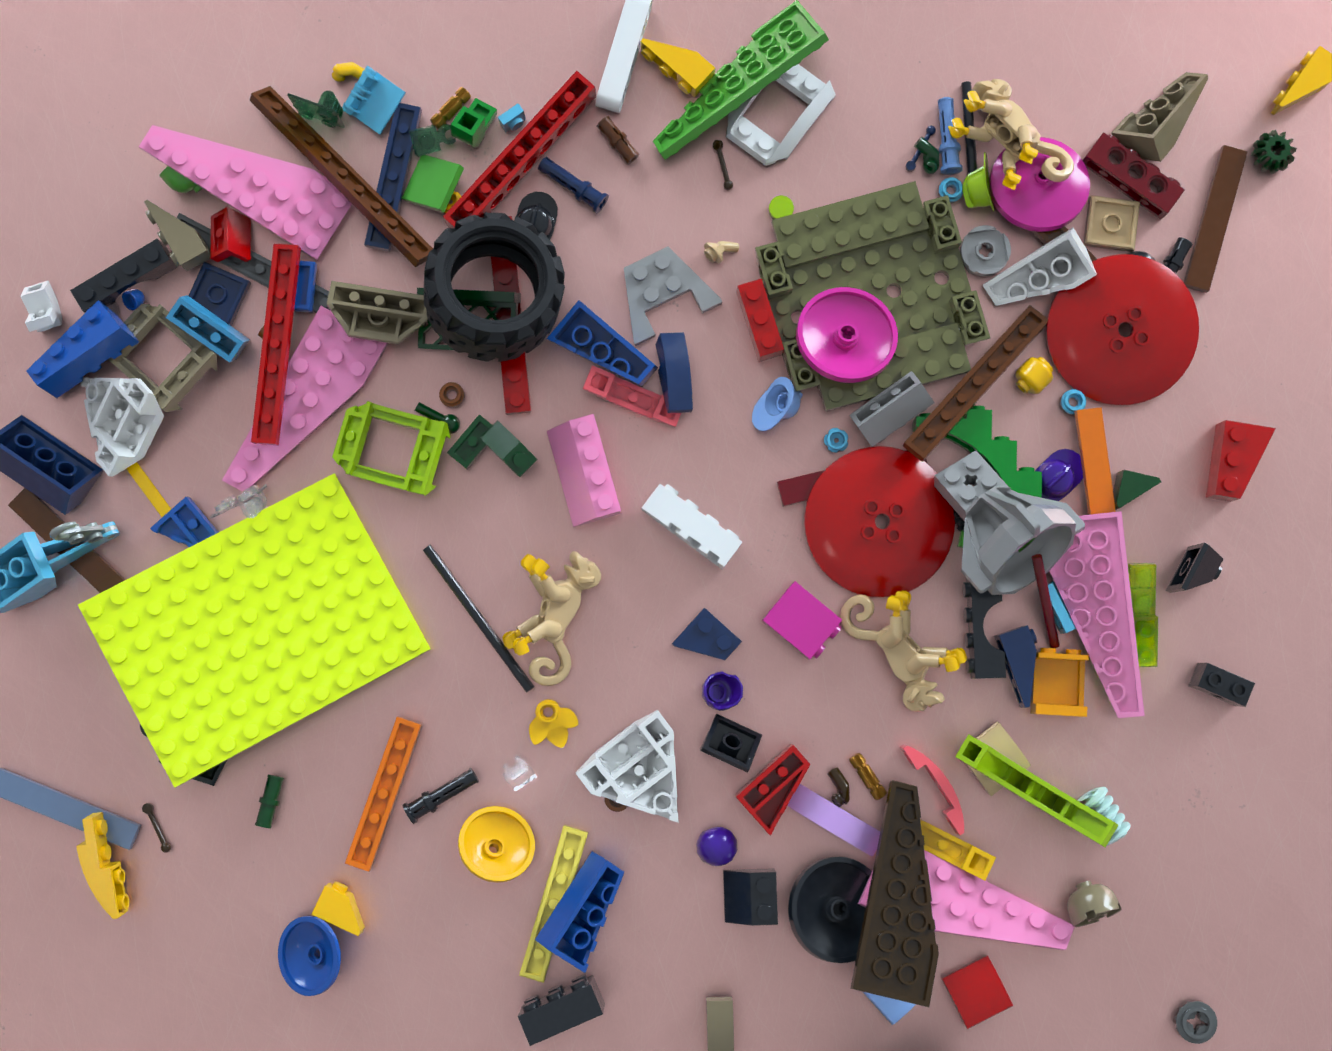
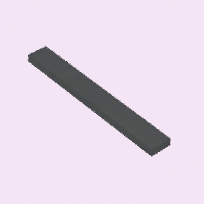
[177,213,331,313]

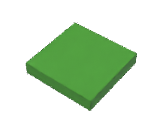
[402,154,464,213]

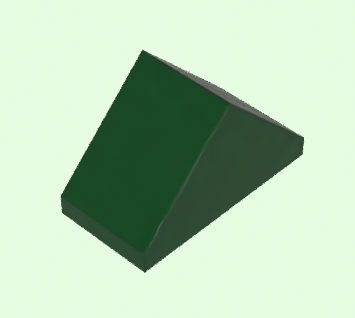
[1113,470,1161,510]

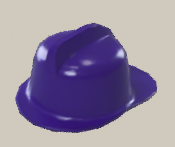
[1035,449,1083,501]

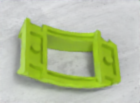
[332,401,450,496]

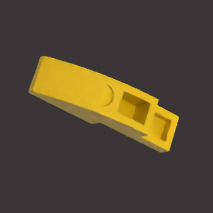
[76,812,129,919]

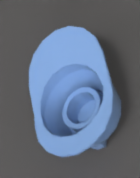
[752,377,803,431]

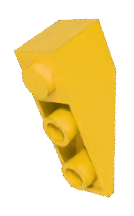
[640,38,715,97]
[1271,46,1332,115]

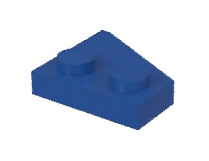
[150,497,219,547]

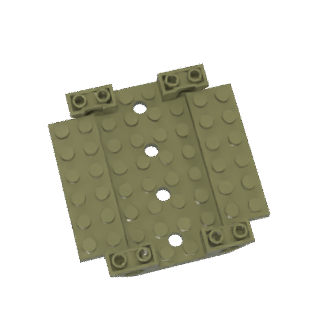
[755,181,990,411]

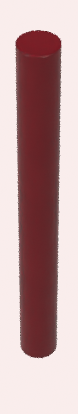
[1031,554,1060,648]

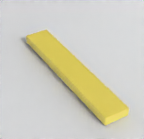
[519,825,588,983]

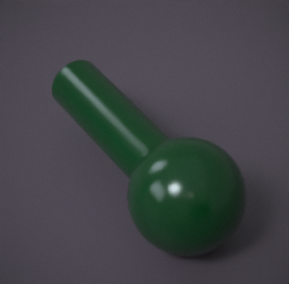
[414,402,460,434]

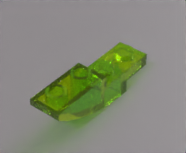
[1128,563,1158,667]

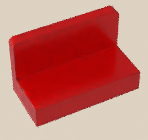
[210,206,251,263]

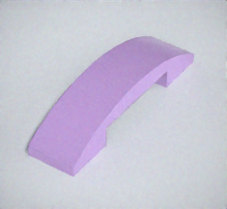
[787,784,880,857]

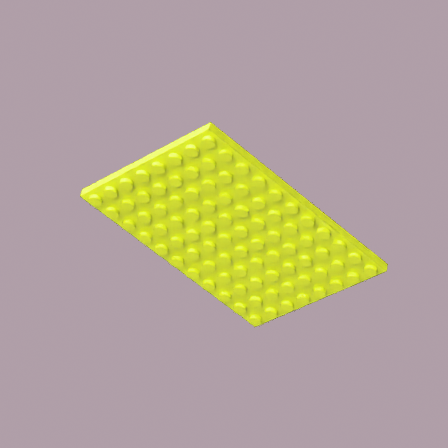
[78,473,431,788]

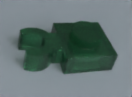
[409,124,456,157]

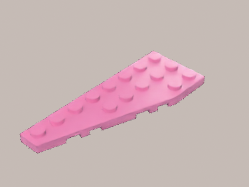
[222,306,388,493]
[1049,511,1145,718]

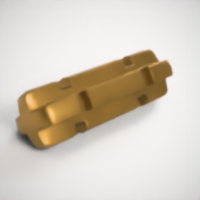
[430,87,471,130]
[849,753,887,800]

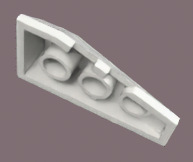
[983,228,1097,306]

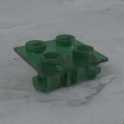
[287,91,345,128]

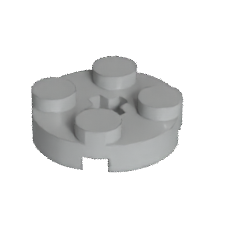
[960,225,1011,276]

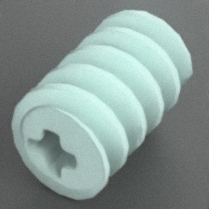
[1077,786,1131,846]

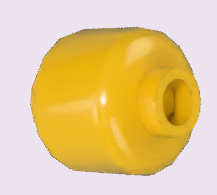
[1015,357,1053,394]

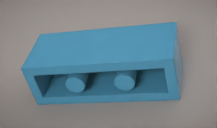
[166,295,250,363]

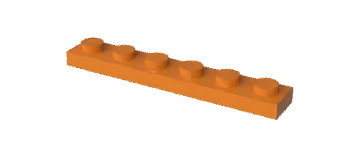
[345,716,422,872]

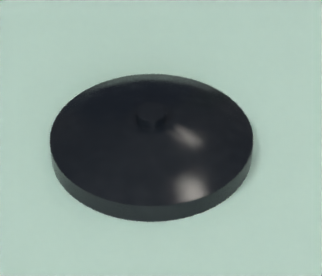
[788,857,872,963]

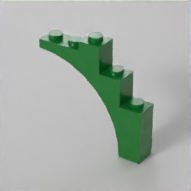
[912,406,1042,498]

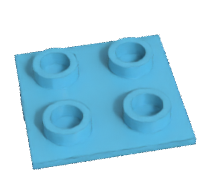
[342,66,406,135]

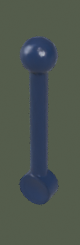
[906,125,936,172]

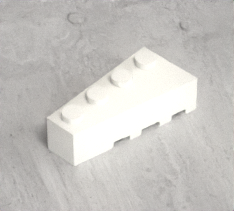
[642,484,742,570]

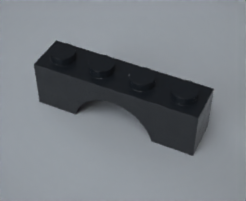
[70,239,177,313]
[963,578,1006,679]

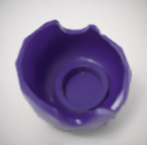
[702,672,743,711]
[696,827,738,866]

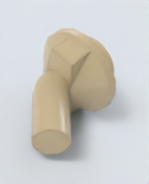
[704,241,739,263]

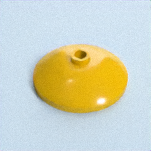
[458,806,535,883]

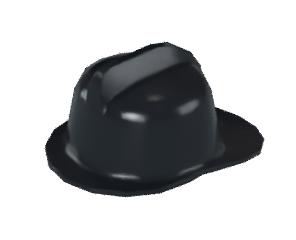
[516,192,558,240]

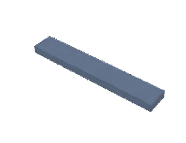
[0,768,141,850]

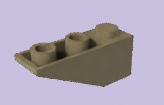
[144,200,210,271]

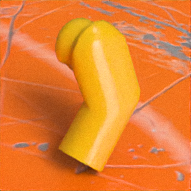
[332,62,365,82]

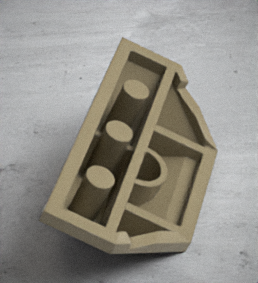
[327,281,428,345]

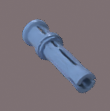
[938,97,963,175]

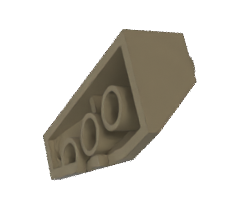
[1112,72,1208,162]

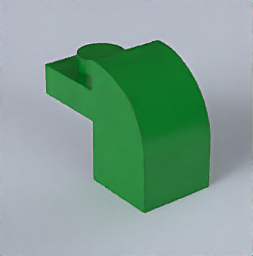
[451,98,497,148]

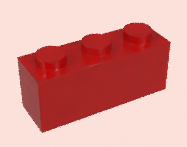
[736,278,784,362]

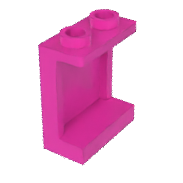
[762,581,842,660]

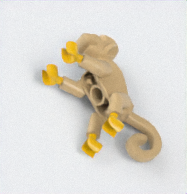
[948,79,1074,190]
[502,551,601,686]
[840,590,967,712]

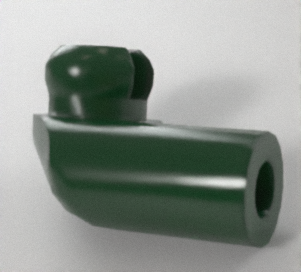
[914,137,940,174]

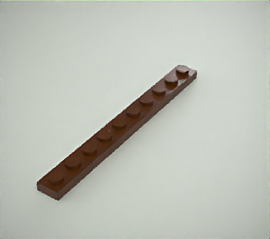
[249,86,433,267]

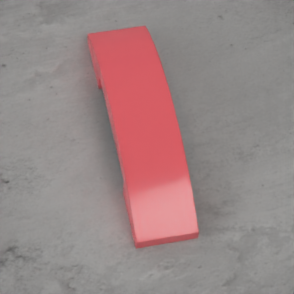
[583,365,681,427]
[900,744,964,835]

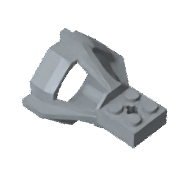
[934,450,1085,595]

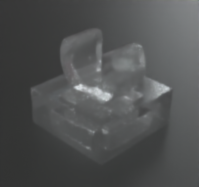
[502,756,537,791]

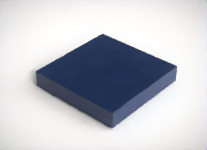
[188,262,251,326]

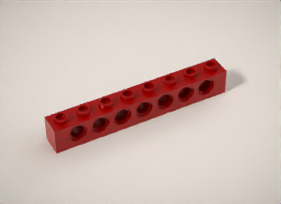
[443,70,596,228]

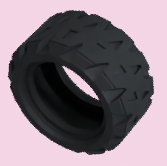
[424,212,565,362]

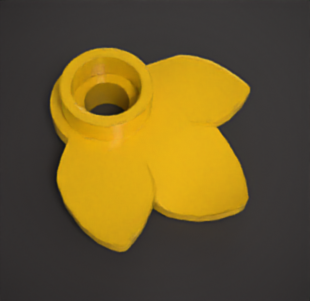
[529,699,579,748]

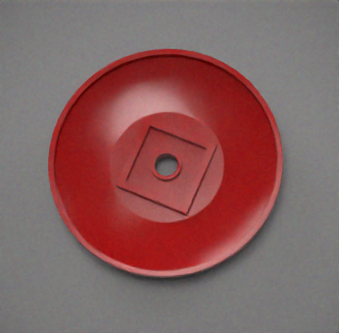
[1046,254,1199,405]
[804,446,955,597]

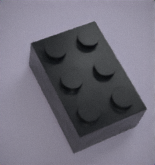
[518,974,605,1046]

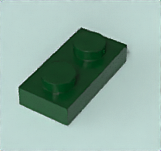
[447,415,492,470]

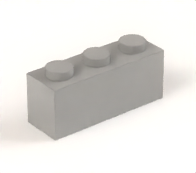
[850,371,934,447]

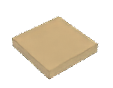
[1083,195,1140,252]

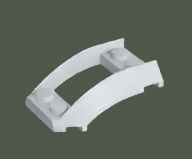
[726,64,836,166]

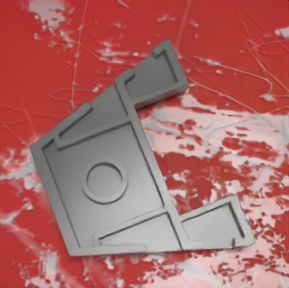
[624,247,722,346]

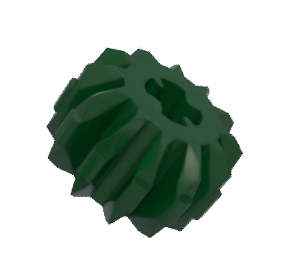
[1251,130,1297,174]

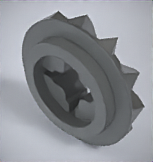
[1174,1001,1217,1044]

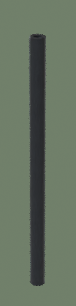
[423,545,534,693]

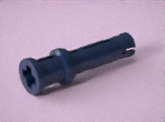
[538,156,609,213]

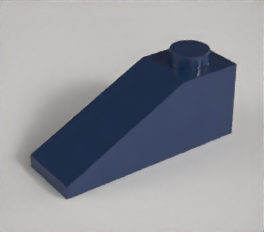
[994,625,1037,708]

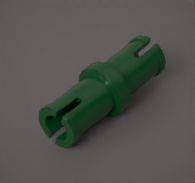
[255,774,284,829]

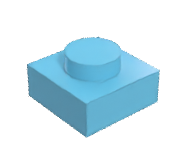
[498,104,526,133]

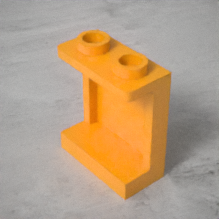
[1030,648,1089,717]

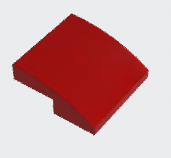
[942,956,1013,1029]

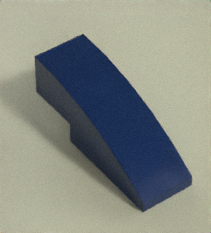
[655,332,693,413]

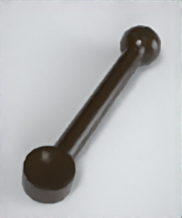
[713,140,733,190]
[142,803,171,853]

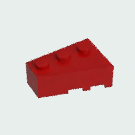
[1206,420,1276,502]
[735,744,811,836]

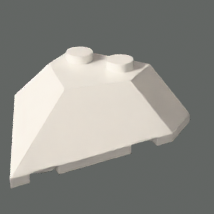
[80,377,164,477]
[575,710,679,823]

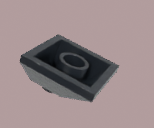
[1166,543,1223,593]

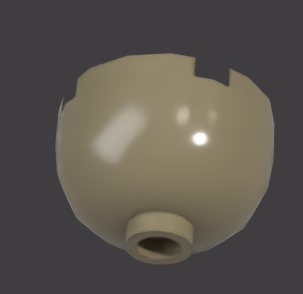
[1067,881,1122,927]

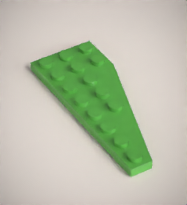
[653,0,829,160]

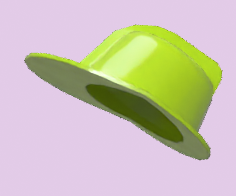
[962,152,995,211]

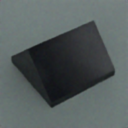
[700,714,762,773]

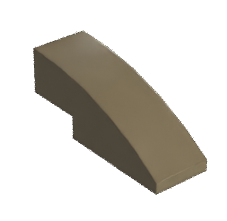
[706,996,734,1051]

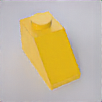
[311,881,365,936]

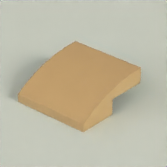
[957,722,1031,796]

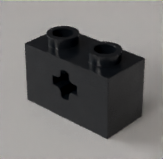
[1189,663,1255,707]

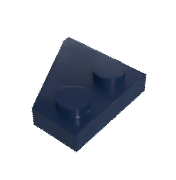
[672,608,742,660]

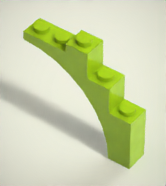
[955,734,1118,847]

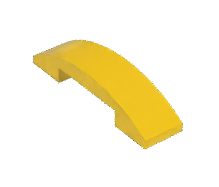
[920,819,996,881]

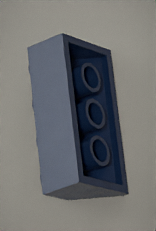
[0,415,103,515]

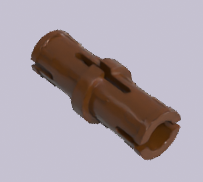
[597,116,640,164]

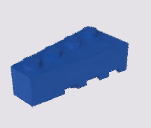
[26,300,139,398]
[546,300,658,386]
[535,851,624,973]

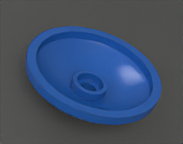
[278,916,341,996]

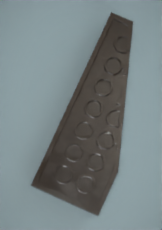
[850,780,939,1007]

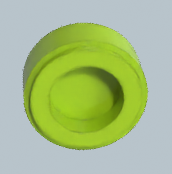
[769,195,794,219]

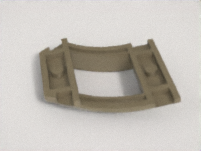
[109,304,217,412]

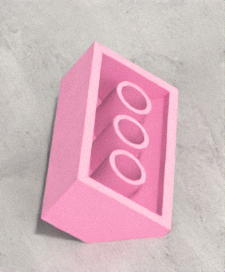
[547,414,622,527]

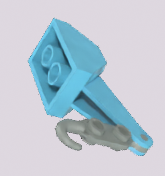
[0,522,120,613]

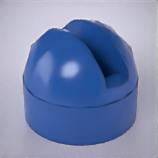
[122,289,145,310]

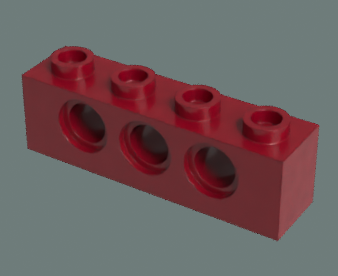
[1083,132,1185,220]

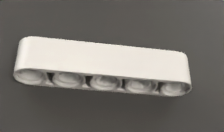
[595,0,653,113]

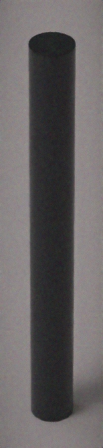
[961,81,977,174]

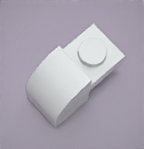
[20,281,62,332]

